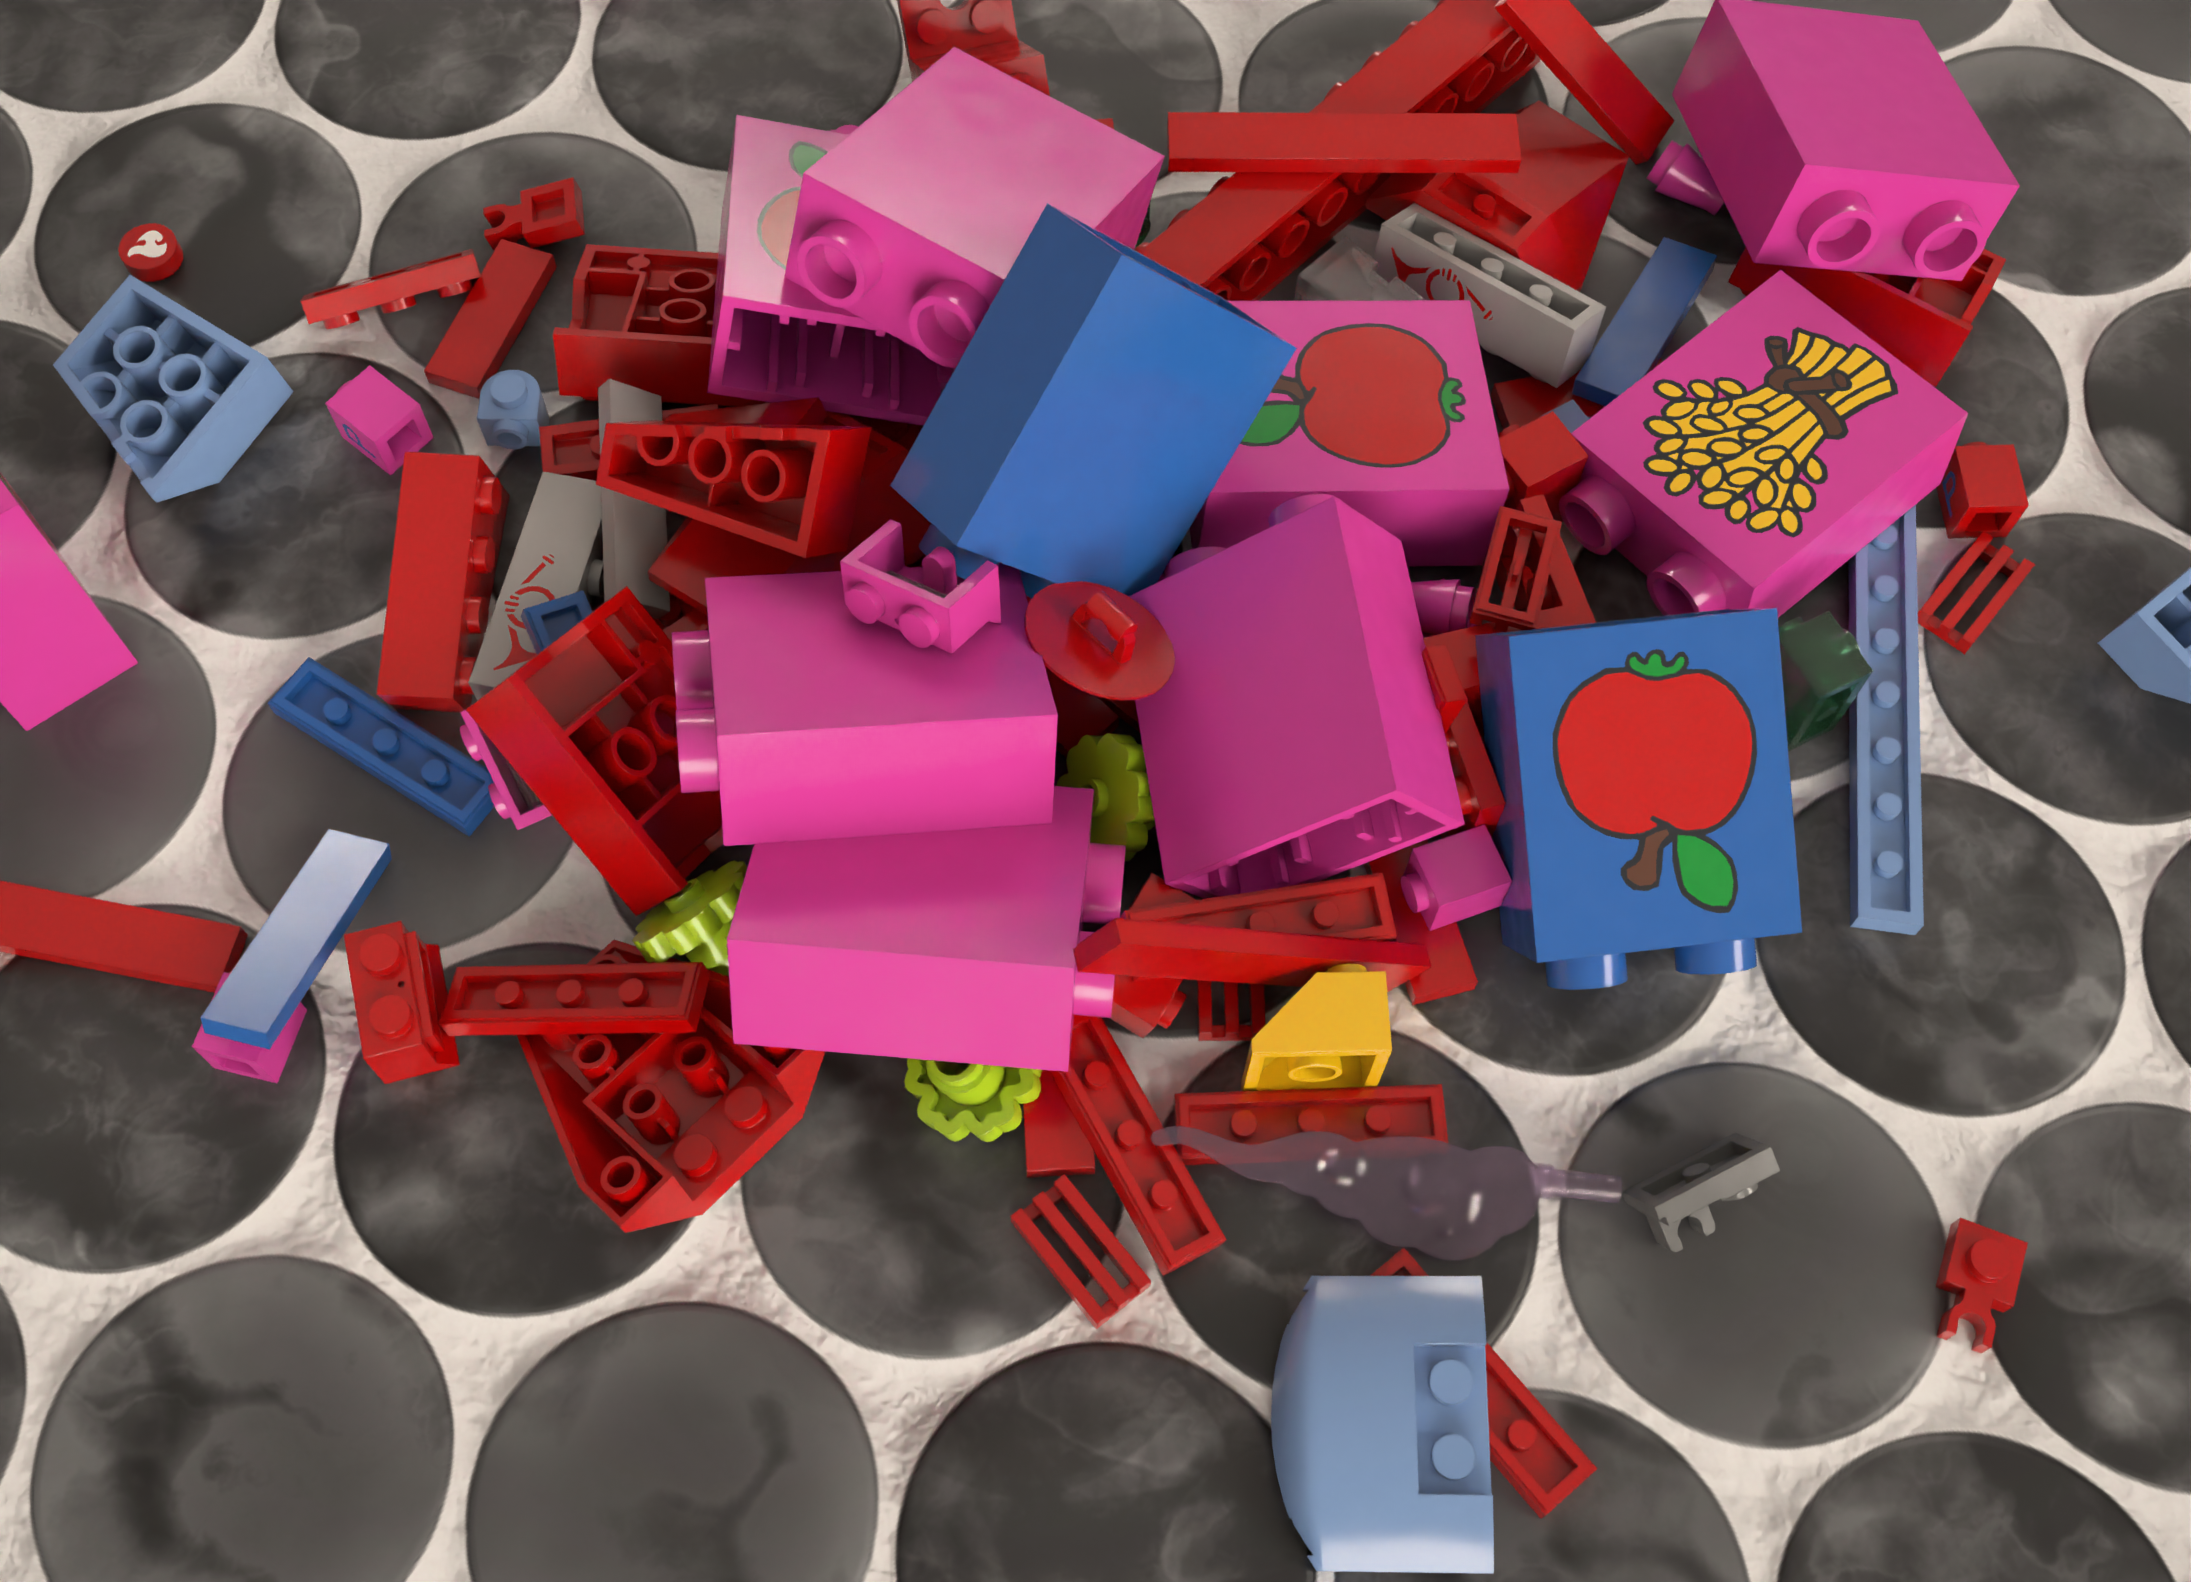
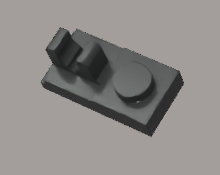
[1622,1133,1780,1252]

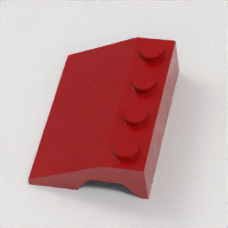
[553,244,771,408]
[1728,247,2007,387]
[466,586,723,916]

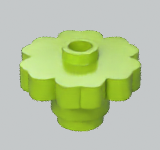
[1056,733,1155,862]
[632,861,747,976]
[904,1058,1042,1142]

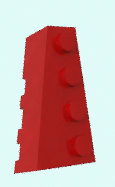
[596,420,872,558]
[376,452,510,712]

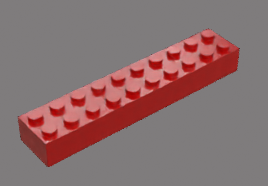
[1135,0,1540,301]

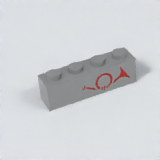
[1368,203,1606,388]
[468,472,604,700]

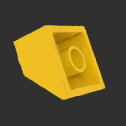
[1241,964,1392,1091]

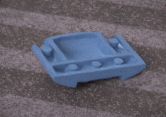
[1271,1276,1494,1574]

